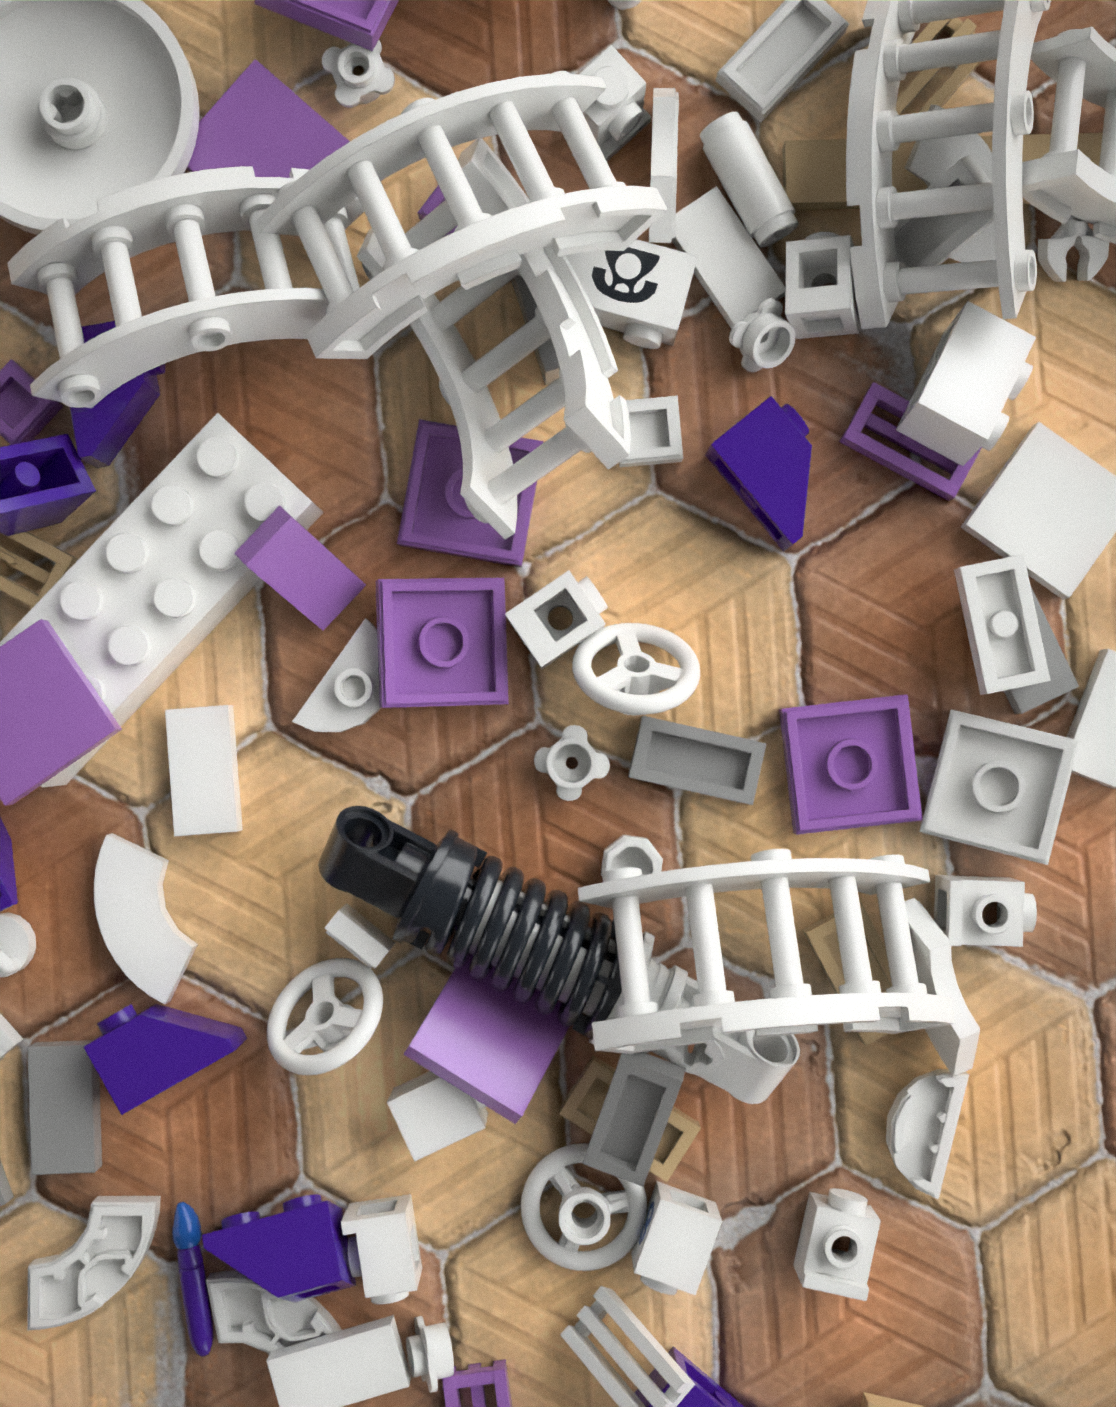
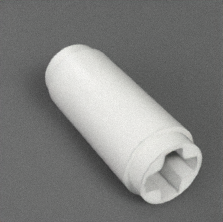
[700,112,799,247]

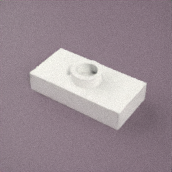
[954,554,1051,695]

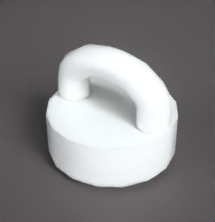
[0,912,36,978]

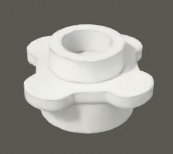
[322,40,395,108]
[729,298,796,372]
[534,725,610,801]
[406,1316,454,1393]

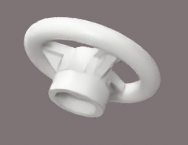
[572,623,700,716]
[267,958,383,1075]
[521,1143,647,1271]

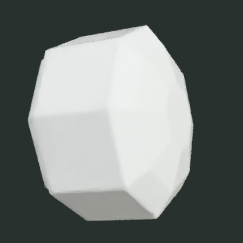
[601,835,663,876]

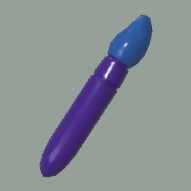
[172,1202,214,1357]

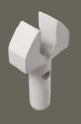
[1037,156,1109,282]

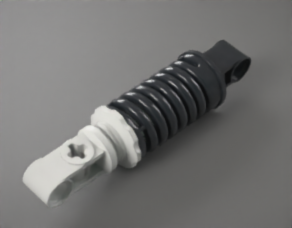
[318,806,800,1104]

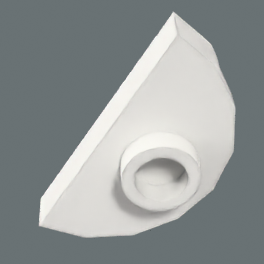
[292,618,381,732]
[886,1069,969,1199]

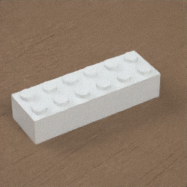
[0,413,324,788]

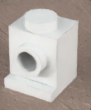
[579,45,652,162]
[785,232,859,339]
[505,570,608,669]
[934,875,1037,947]
[793,1188,881,1301]
[341,1194,422,1304]

